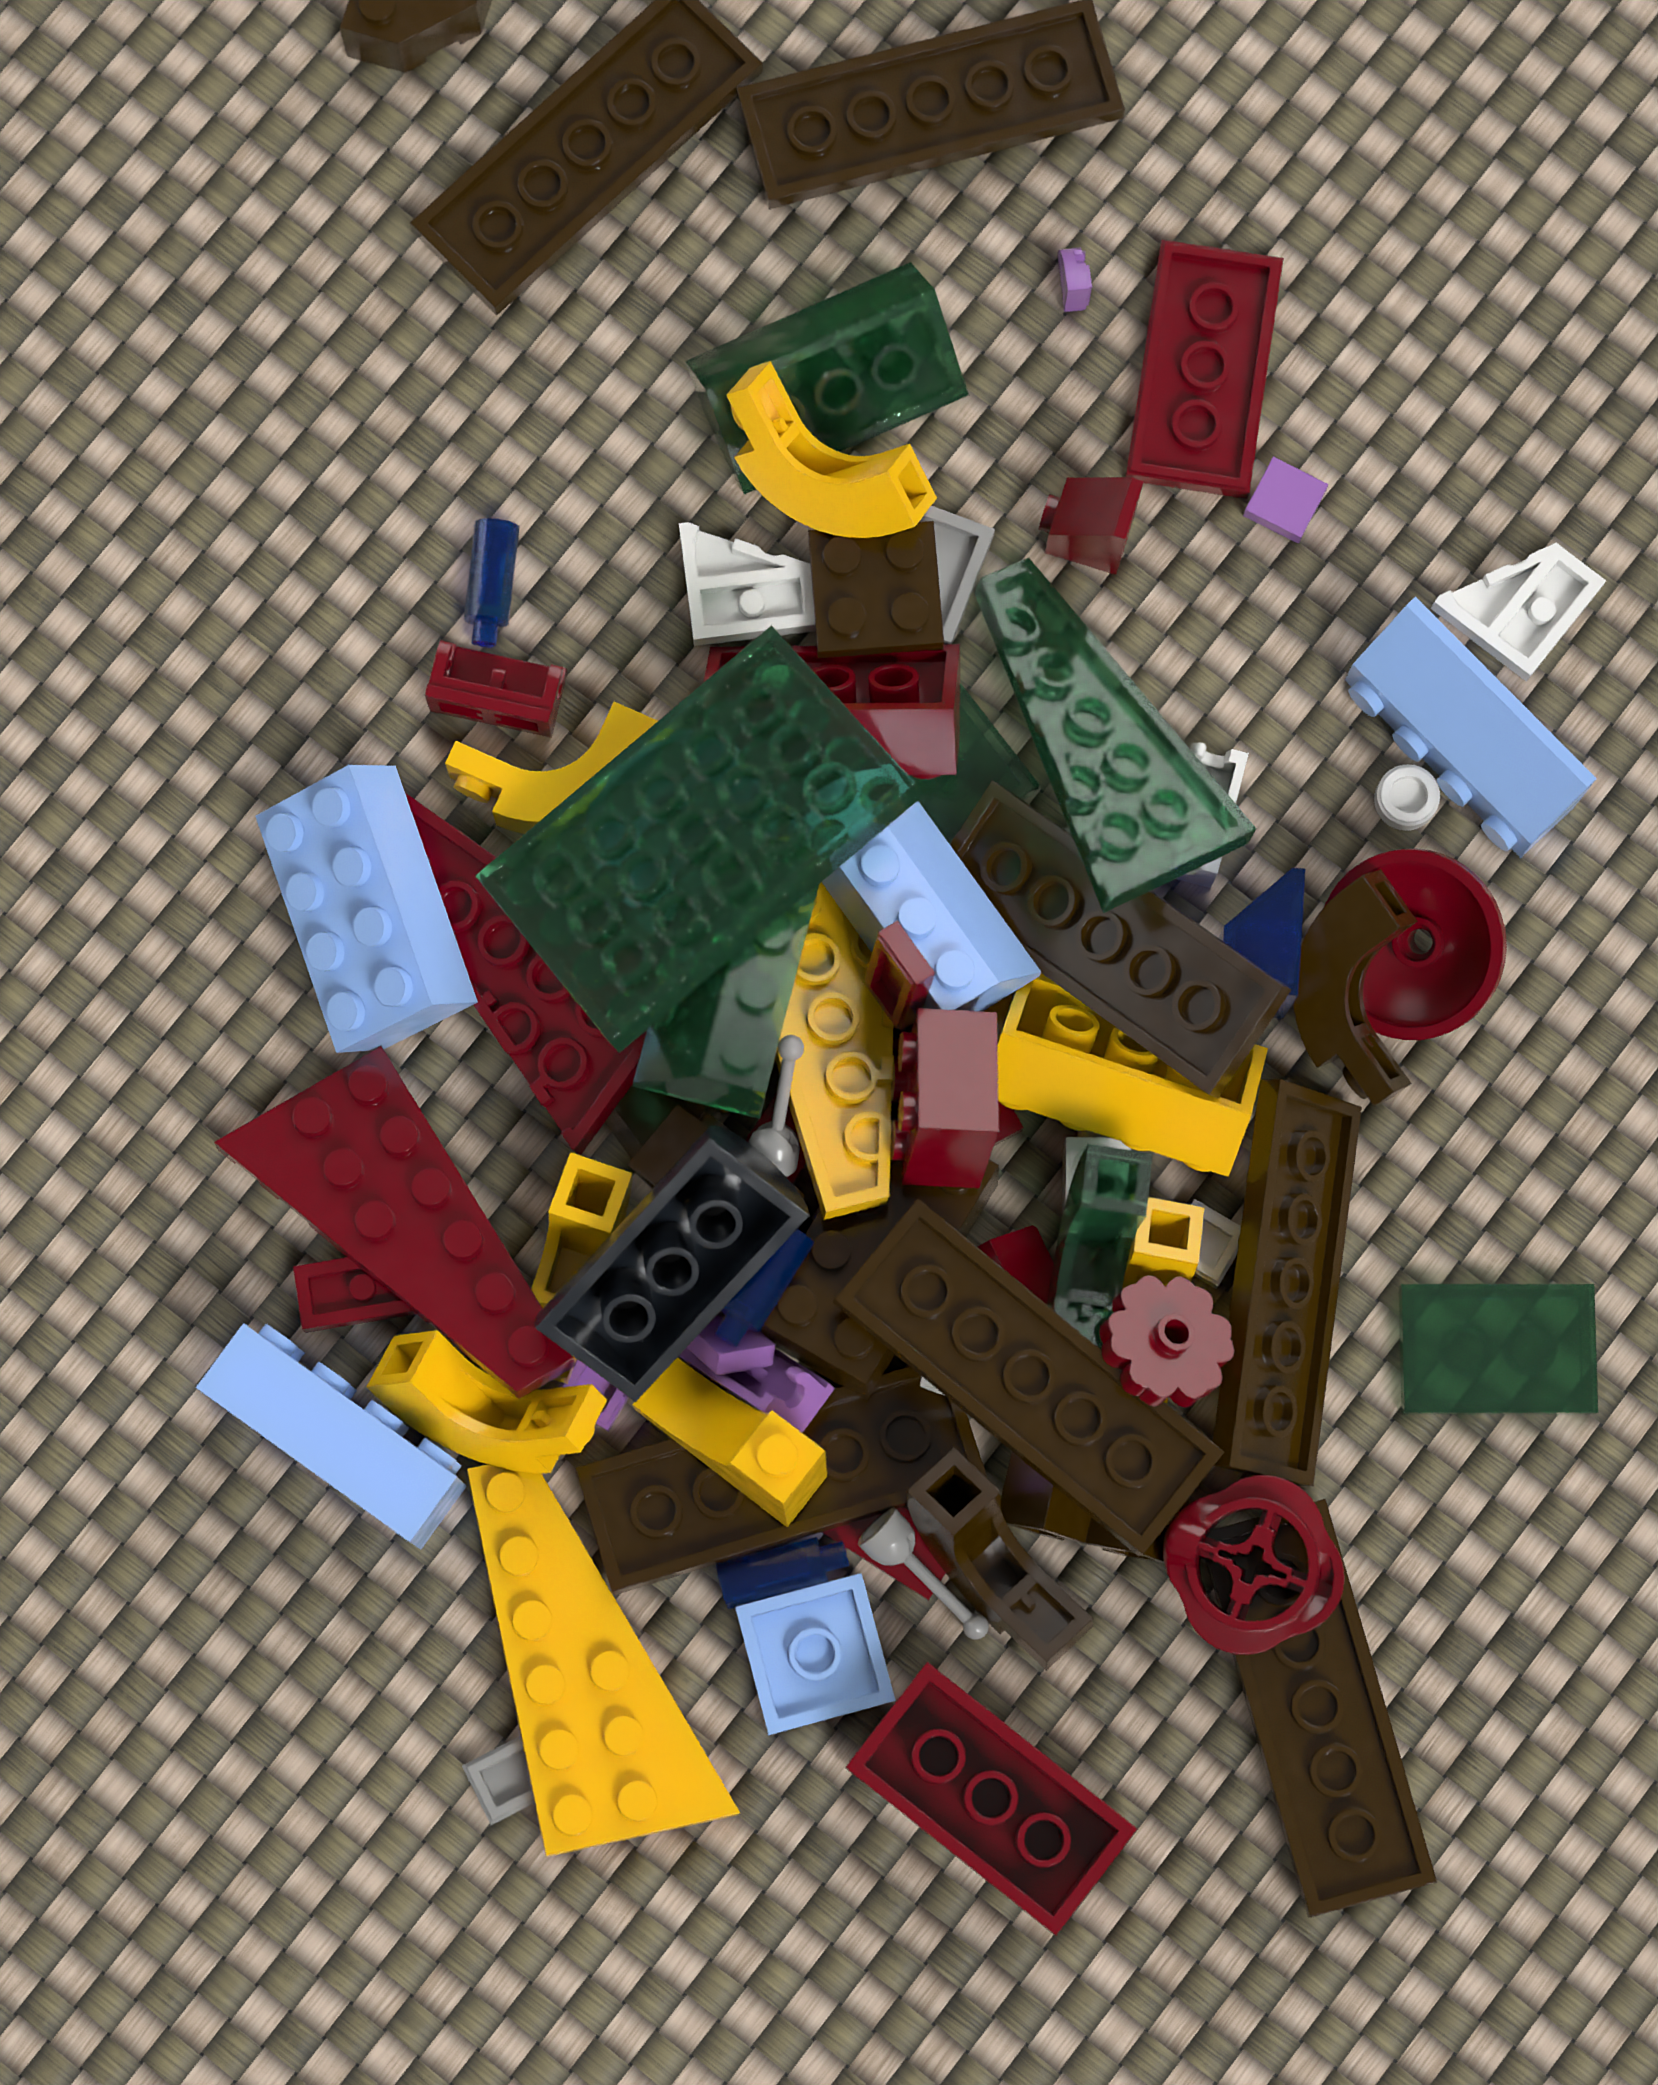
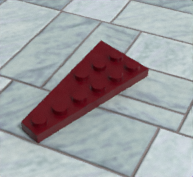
[405,793,694,1156]
[214,1046,576,1399]

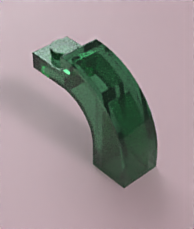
[1047,1144,1153,1350]

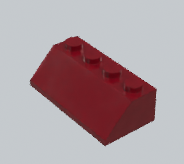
[698,644,960,780]

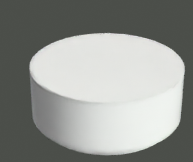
[1374,764,1440,831]

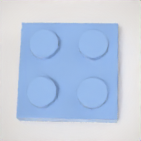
[735,1573,896,1735]

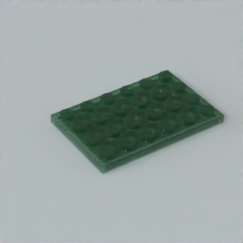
[475,625,924,1053]

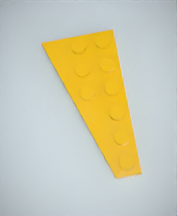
[716,839,894,1220]
[467,1464,740,1857]

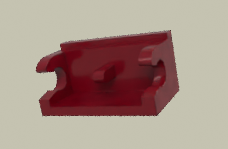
[425,640,567,738]

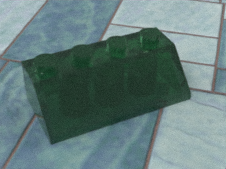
[685,262,969,495]
[633,838,827,1119]

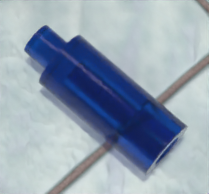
[464,518,520,648]
[714,1229,814,1348]
[716,1537,850,1610]

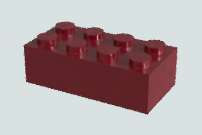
[845,1662,1138,1935]

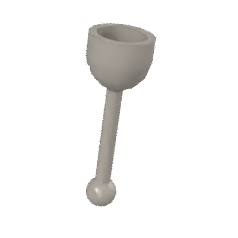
[749,1035,804,1177]
[857,1507,989,1640]

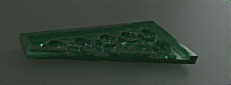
[974,557,1257,913]

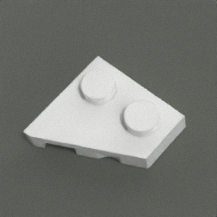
[679,523,816,646]
[1431,543,1606,682]

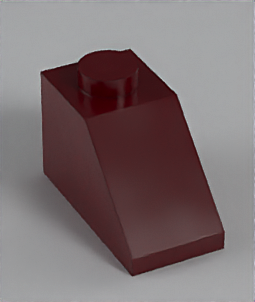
[1038,477,1144,575]

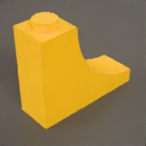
[632,1357,827,1527]

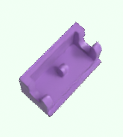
[679,1316,835,1433]

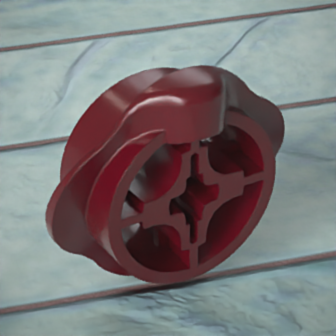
[1163,1475,1345,1655]

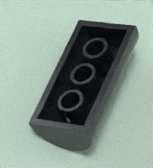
[535,1125,809,1402]

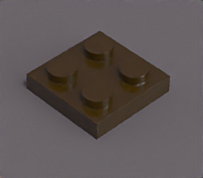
[808,521,944,658]

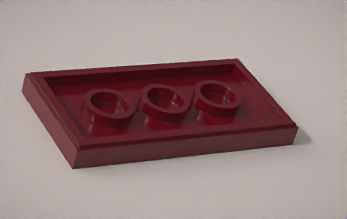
[1125,240,1284,499]

